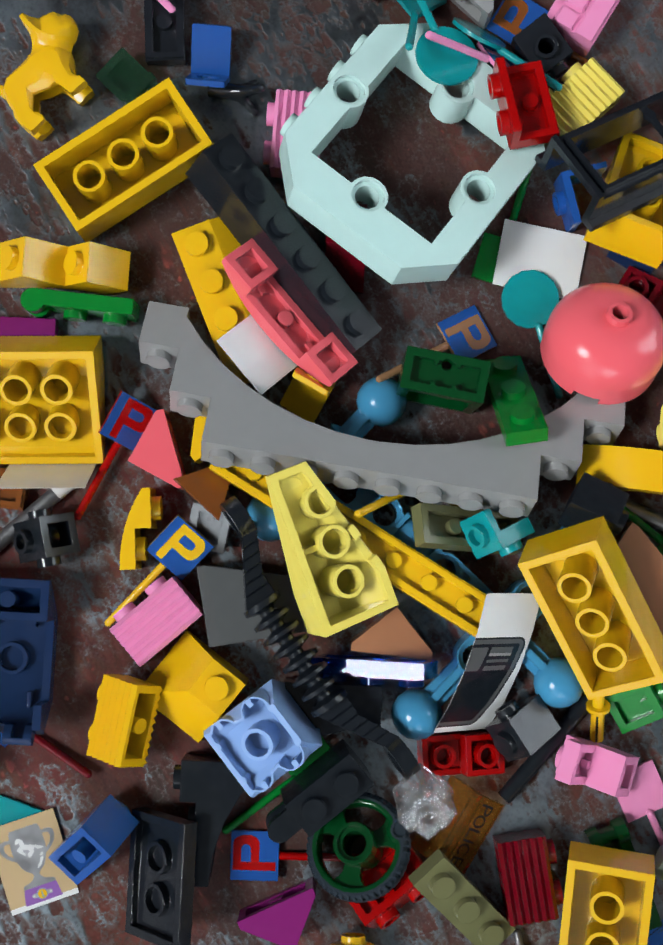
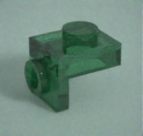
[95,47,158,106]

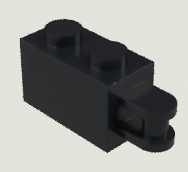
[266,739,375,843]

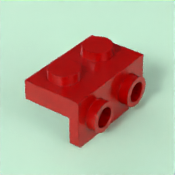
[487,56,560,150]

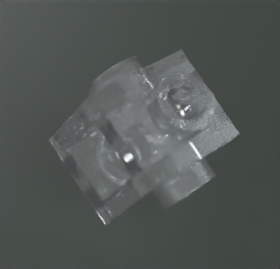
[392,763,457,841]

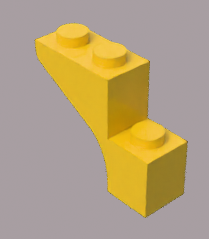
[0,236,131,295]

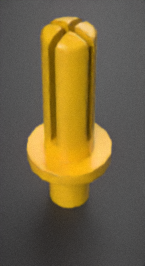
[586,697,611,743]

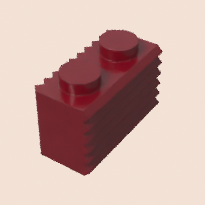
[492,828,564,927]

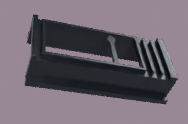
[535,91,663,232]

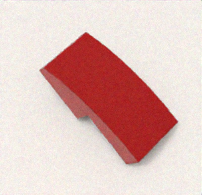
[417,731,505,778]

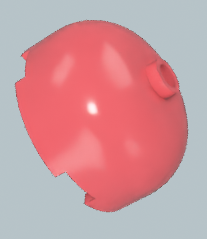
[540,282,663,405]

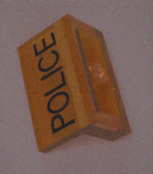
[411,775,504,874]

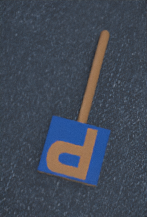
[376,305,497,382]

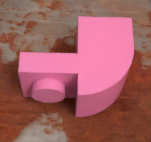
[555,734,640,797]

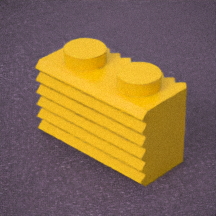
[86,674,162,768]

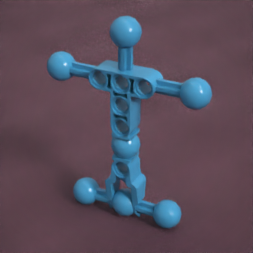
[246,377,583,740]

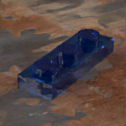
[311,654,438,688]

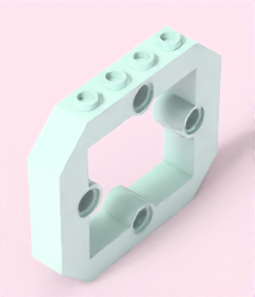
[279,23,545,285]

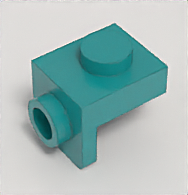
[460,509,535,559]

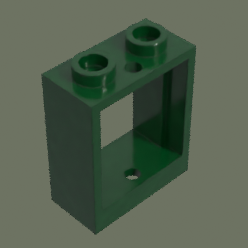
[396,345,491,414]

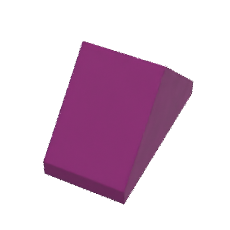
[237,877,316,945]

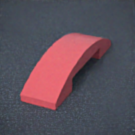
[222,238,359,387]

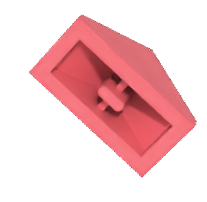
[128,409,186,490]

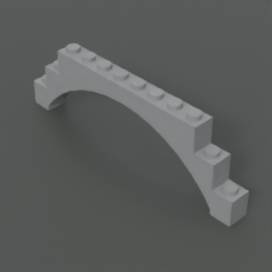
[139,301,625,518]

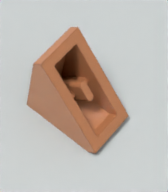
[350,606,433,661]

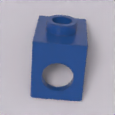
[185,23,232,88]
[552,161,608,232]

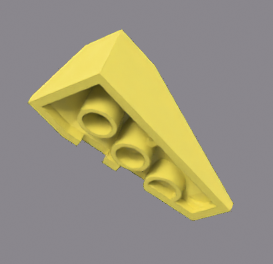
[265,461,399,638]

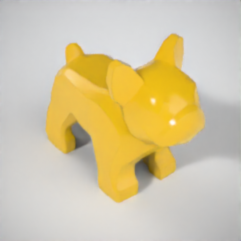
[0,12,95,142]

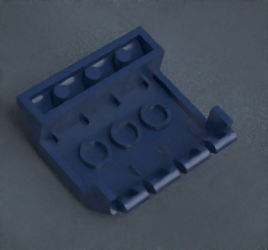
[0,578,58,746]

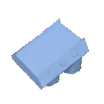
[204,679,323,798]

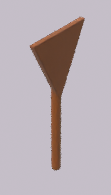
[174,406,287,521]

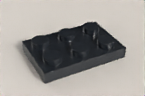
[125,807,197,945]

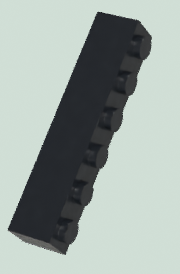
[185,133,382,354]

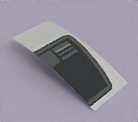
[434,593,539,733]

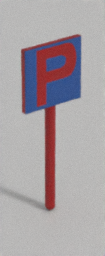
[74,391,156,520]
[230,830,361,881]

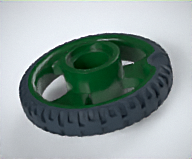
[306,792,411,903]

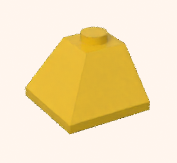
[146,630,249,743]

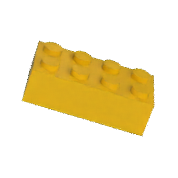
[33,77,213,242]
[517,516,663,700]
[559,841,655,945]

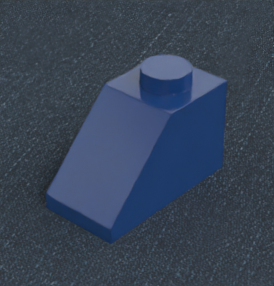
[48,794,139,885]

